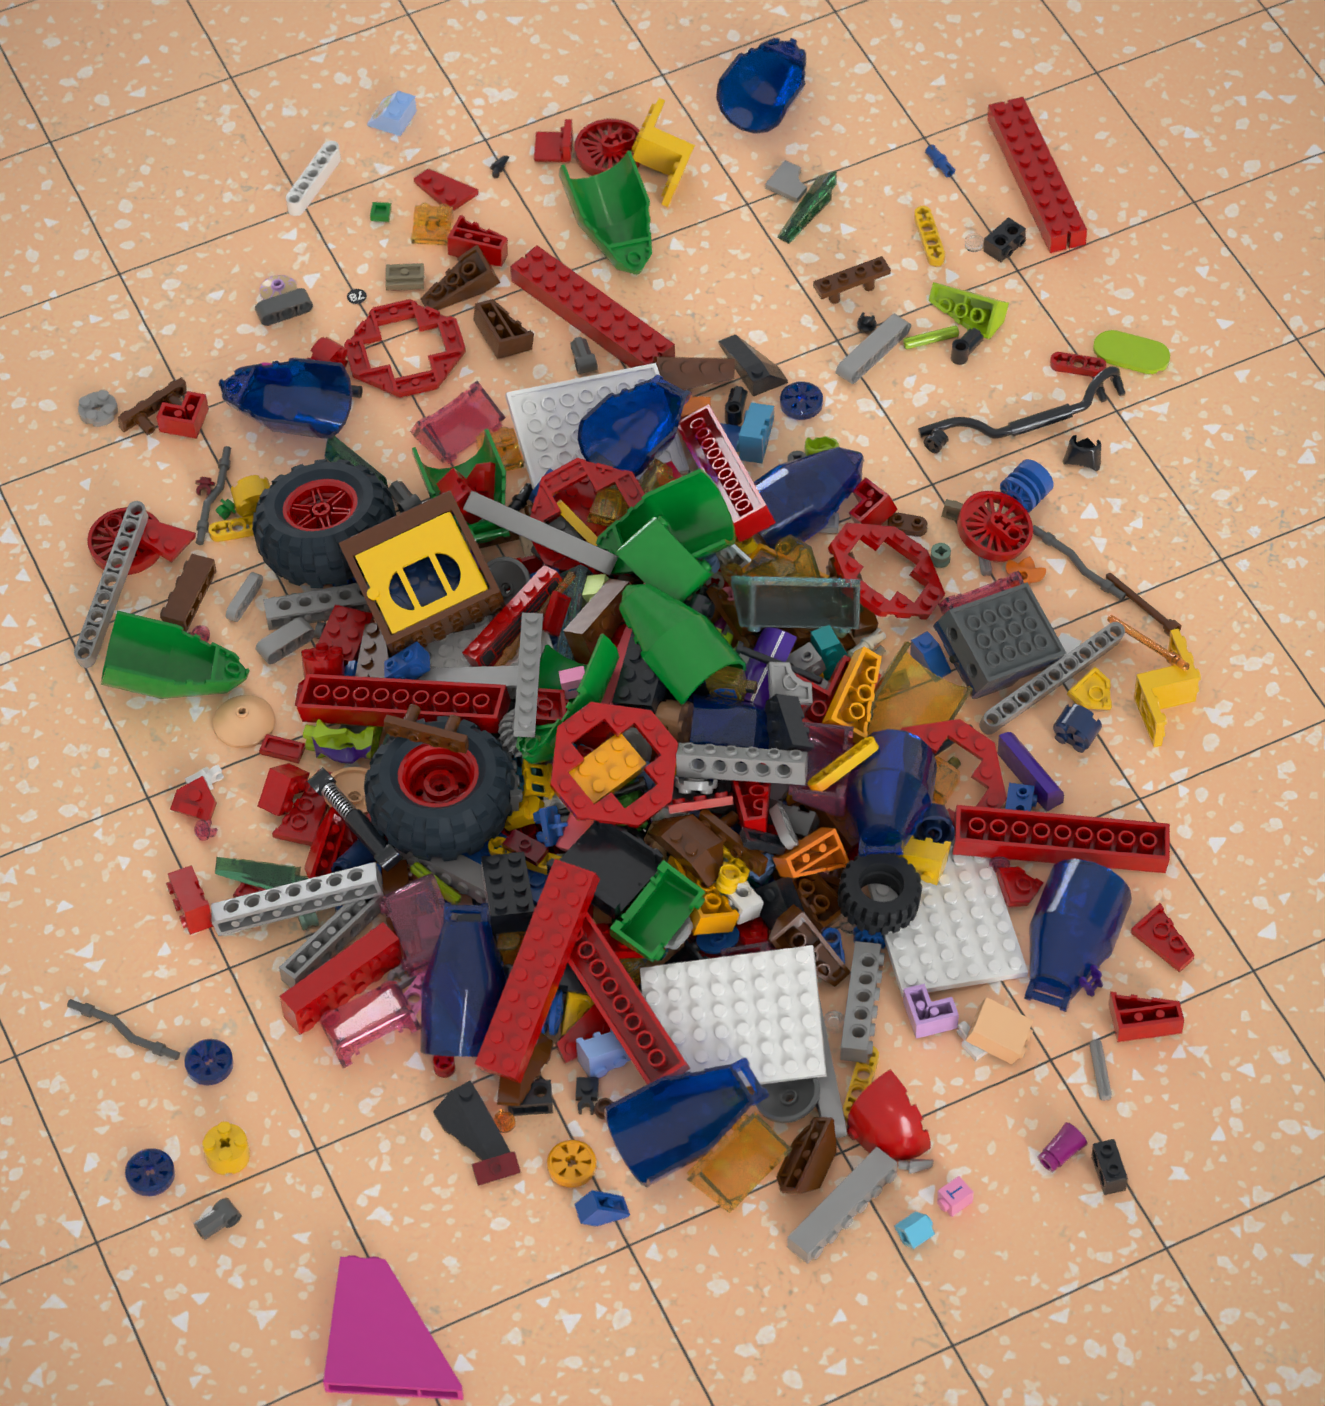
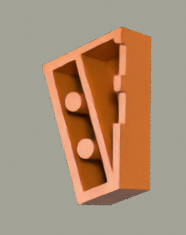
[772,827,849,878]

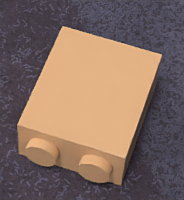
[965,997,1033,1064]

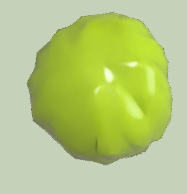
[804,436,840,467]

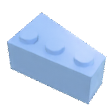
[576,1029,631,1078]

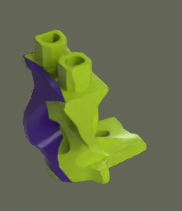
[303,719,383,764]

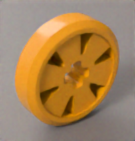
[547,1140,597,1188]

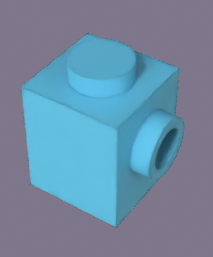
[894,1211,935,1249]

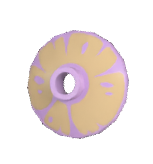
[260,275,297,300]

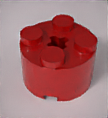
[305,337,348,383]
[301,642,345,679]

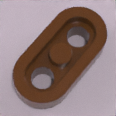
[888,513,927,537]

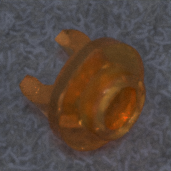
[494,1109,516,1133]

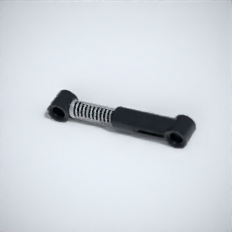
[307,767,403,872]

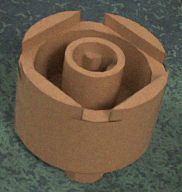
[656,699,700,743]

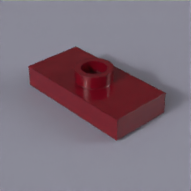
[502,829,550,866]
[471,1151,521,1186]

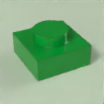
[370,202,392,222]

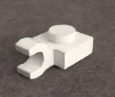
[185,765,224,790]
[956,1021,988,1062]

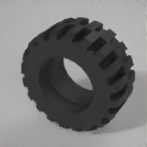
[837,850,922,935]

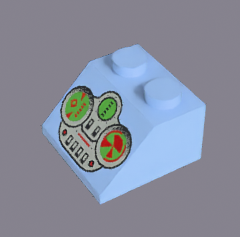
[367,91,417,136]

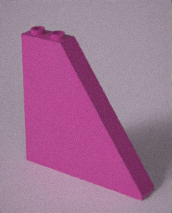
[323,1255,464,1400]

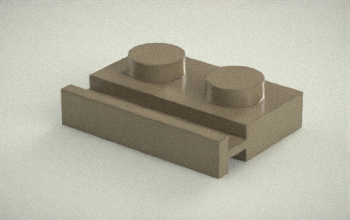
[385,263,424,291]

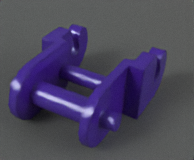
[1078,964,1103,997]

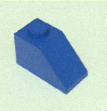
[910,631,951,682]
[574,1190,630,1226]

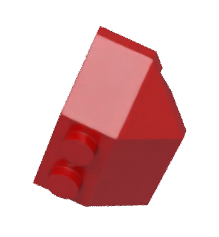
[304,806,358,879]

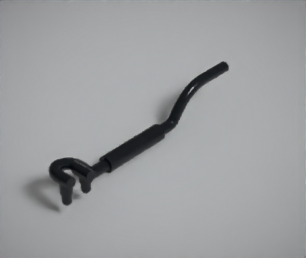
[918,366,1125,439]

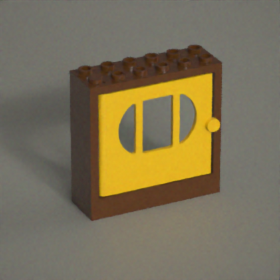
[339,490,506,656]

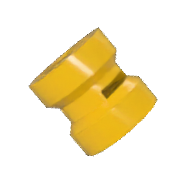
[715,864,741,895]

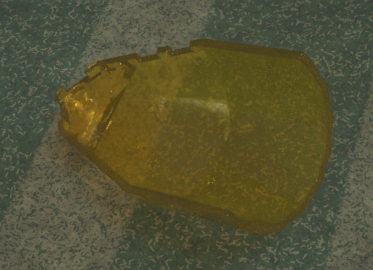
[857,641,973,774]

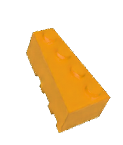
[822,646,882,744]
[667,855,740,935]

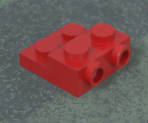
[536,688,569,725]

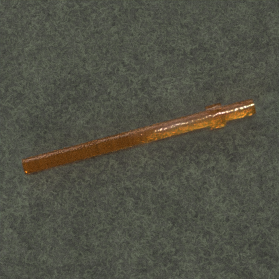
[494,572,576,666]
[1107,615,1190,671]

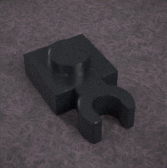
[575,1077,599,1115]

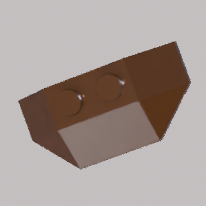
[647,814,723,888]
[776,1117,837,1194]

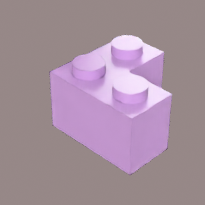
[903,984,959,1039]

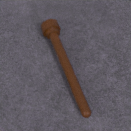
[1106,573,1182,637]

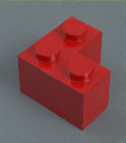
[156,391,209,439]
[848,477,898,525]
[257,763,310,816]

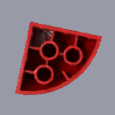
[847,1069,931,1161]

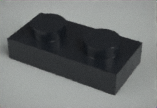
[739,827,786,855]

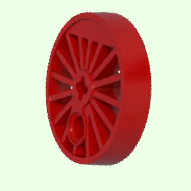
[574,119,641,176]
[957,491,1033,562]
[87,507,160,575]

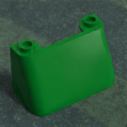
[616,514,714,603]
[610,860,706,962]

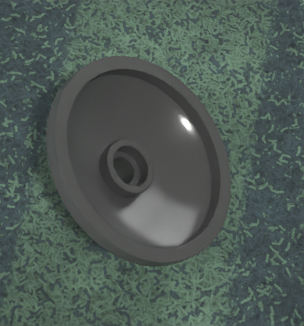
[480,557,531,617]
[754,1077,820,1123]

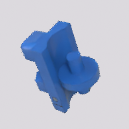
[533,805,568,847]

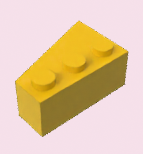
[880,831,951,885]

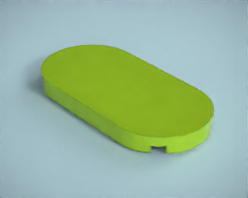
[1093,330,1170,374]

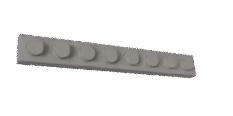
[513,613,543,738]

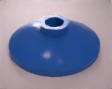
[696,926,739,954]

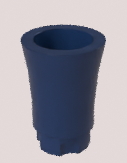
[331,839,376,873]

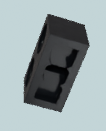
[983,217,1026,263]
[508,1079,553,1116]
[1091,1139,1128,1195]

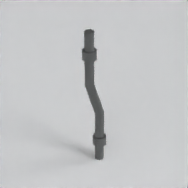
[196,446,231,545]
[1033,525,1126,600]
[67,999,180,1060]

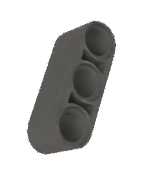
[255,288,313,326]

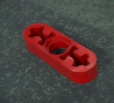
[1050,352,1107,377]

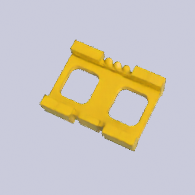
[521,759,555,800]

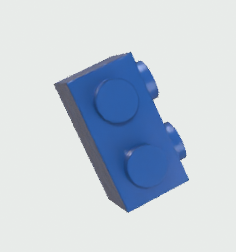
[384,642,430,680]
[1005,783,1038,811]

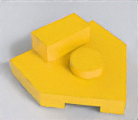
[1067,667,1112,710]
[504,791,545,831]
[560,992,594,1036]

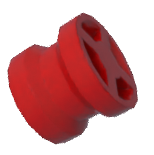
[432,1050,456,1078]

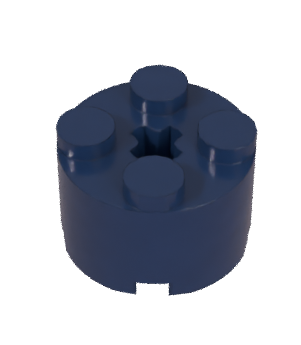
[1053,704,1102,753]
[908,803,955,844]

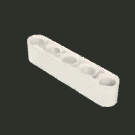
[286,141,341,216]

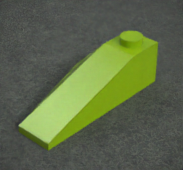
[928,282,1009,339]

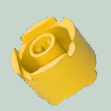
[230,475,270,517]
[202,1121,250,1175]

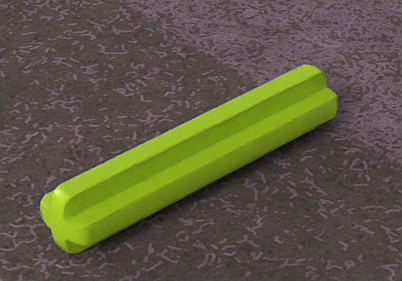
[903,325,959,349]
[410,862,462,906]

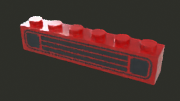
[462,565,567,667]

